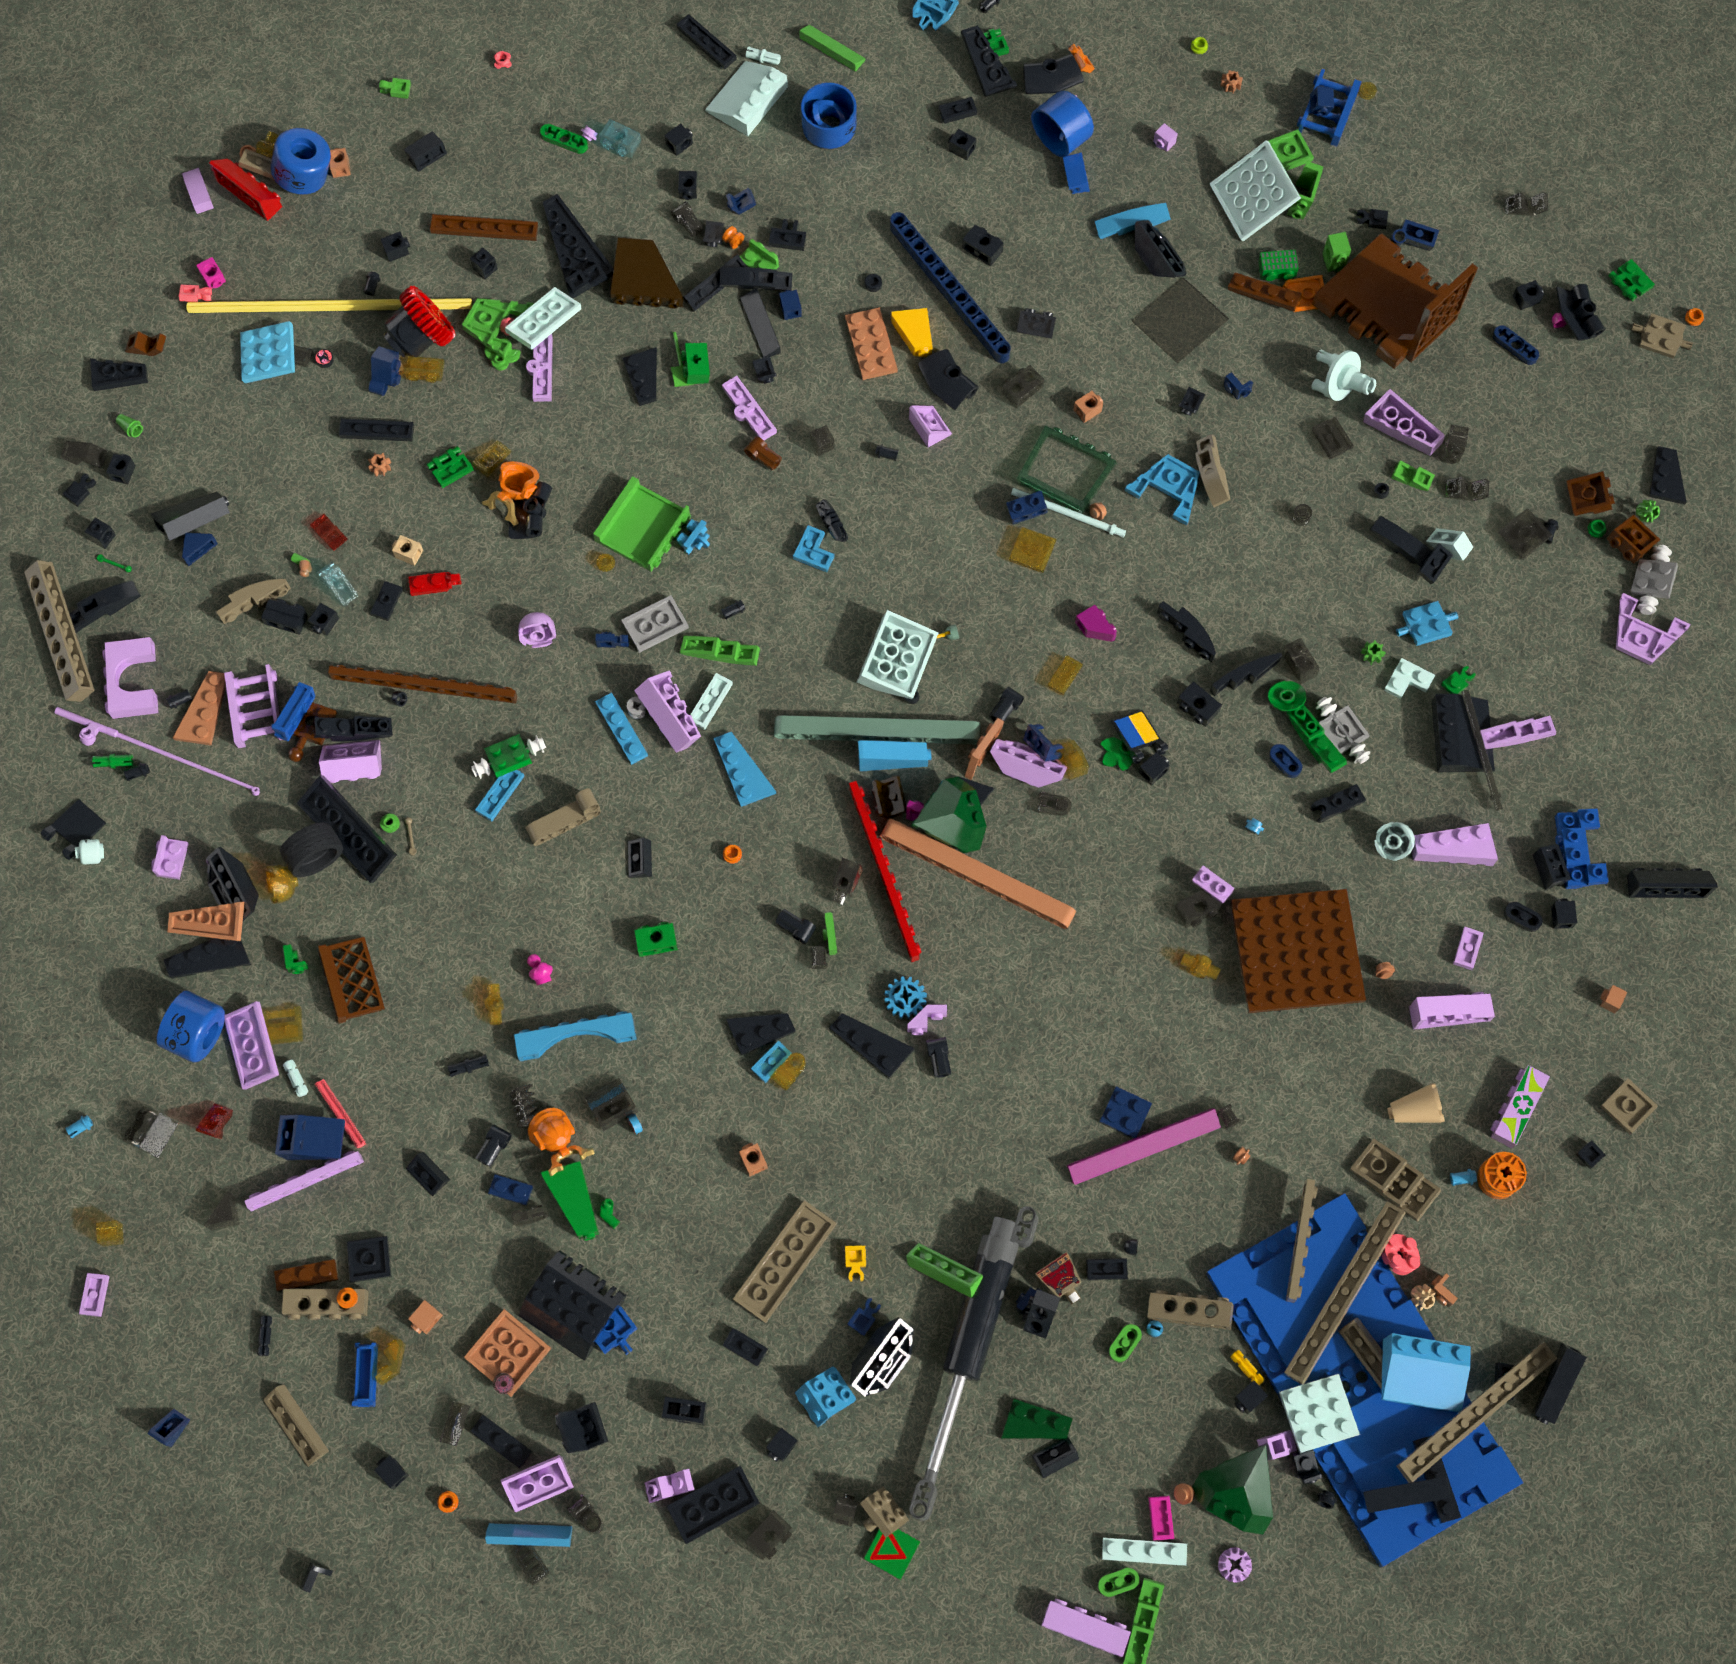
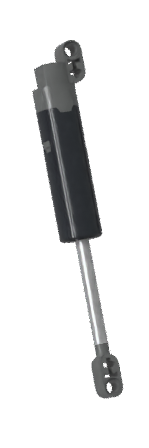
[909,1206,1039,1521]

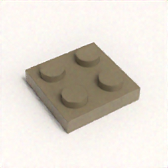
[1600,1078,1658,1135]

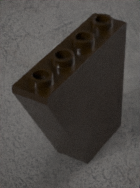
[611,238,683,309]

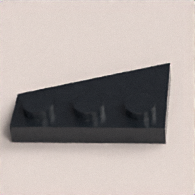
[90,358,148,391]
[1649,446,1687,505]

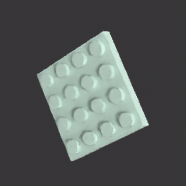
[1210,140,1301,241]

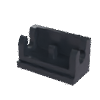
[404,131,447,172]
[1533,844,1571,890]

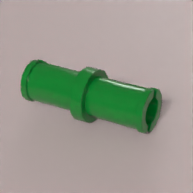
[92,754,133,769]

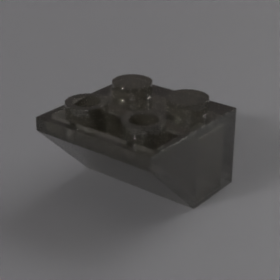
[584,1078,638,1132]
[123,1106,179,1158]

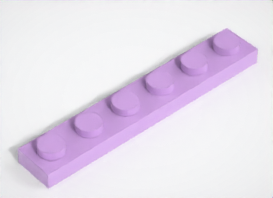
[245,1151,364,1211]

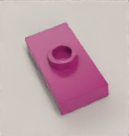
[1148,1496,1174,1541]

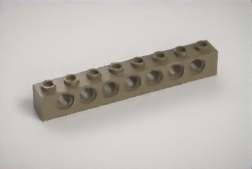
[24,560,95,702]

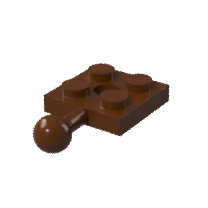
[288,702,337,762]

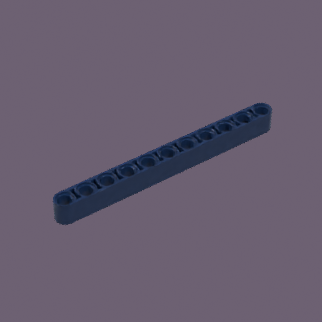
[890,212,1011,363]

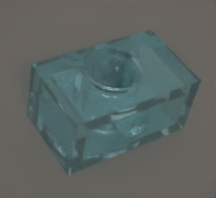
[599,119,641,158]

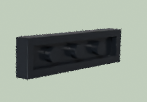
[676,14,737,70]
[683,254,747,312]
[339,419,414,442]
[1412,1435,1462,1524]

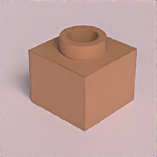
[1600,985,1627,1014]

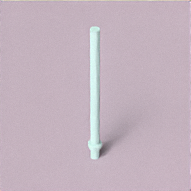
[1011,488,1126,538]

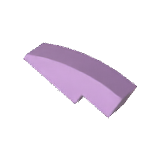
[182,168,214,214]

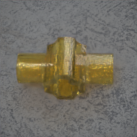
[256,131,279,159]
[1180,953,1221,980]
[485,984,504,1025]

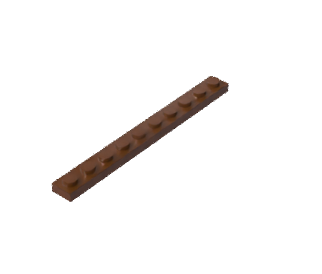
[328,665,517,704]

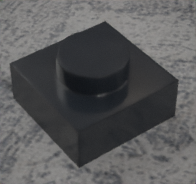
[1576,1140,1606,1169]

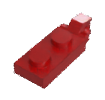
[409,572,462,596]

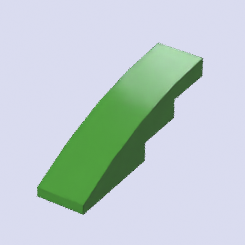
[680,636,760,666]
[1123,1578,1164,1664]

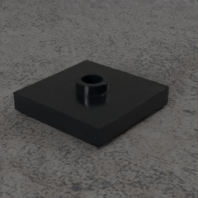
[347,1236,392,1283]

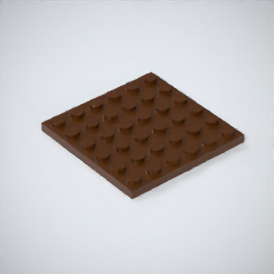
[1231,889,1366,1013]

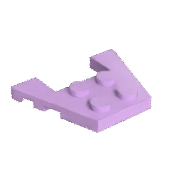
[1616,593,1691,665]

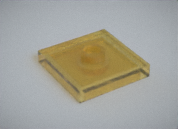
[1009,527,1057,573]

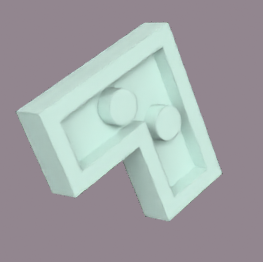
[1384,658,1435,699]

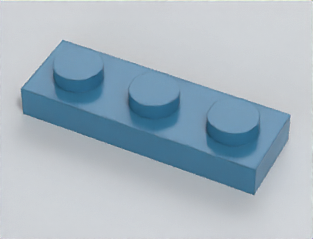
[475,770,524,822]

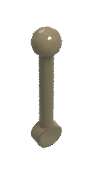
[405,817,417,856]

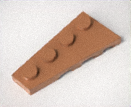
[173,671,226,745]
[167,902,244,941]

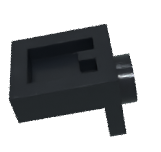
[1292,1449,1322,1484]

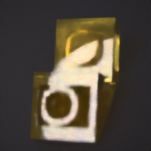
[375,1339,406,1386]

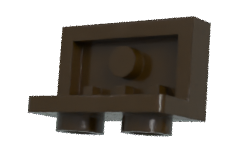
[872,775,907,819]

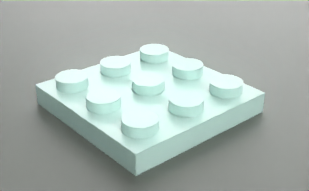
[1279,1374,1360,1453]

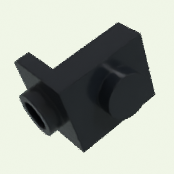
[703,221,725,247]
[752,356,777,384]
[1178,387,1206,416]

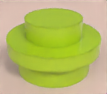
[1191,37,1208,54]

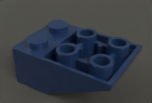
[275,1115,345,1160]

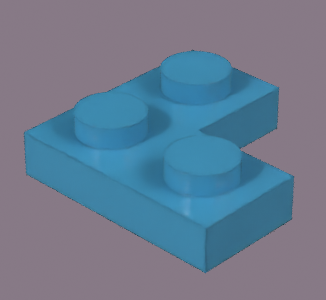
[793,525,834,572]

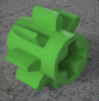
[1636,500,1660,522]
[1361,640,1386,665]

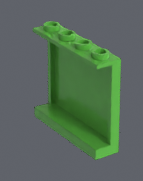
[593,476,691,572]

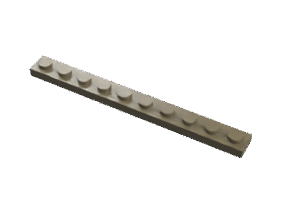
[1284,1202,1406,1385]
[1397,1342,1558,1483]

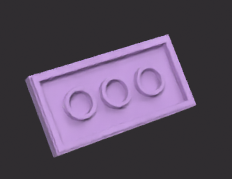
[224,1001,279,1089]

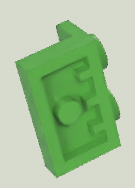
[740,239,779,269]

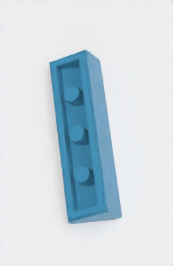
[485,1523,572,1547]

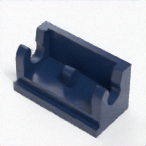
[1023,724,1064,762]

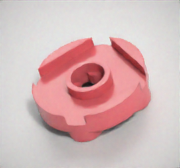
[1381,1234,1420,1275]

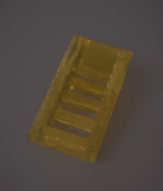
[472,440,511,478]

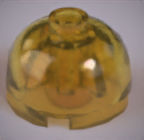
[266,865,298,904]

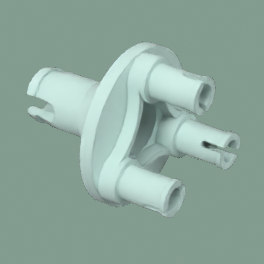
[1312,349,1376,401]

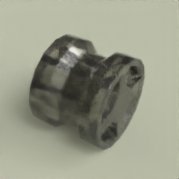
[1292,504,1312,526]

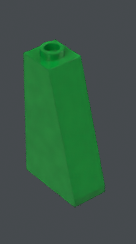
[541,1161,599,1241]

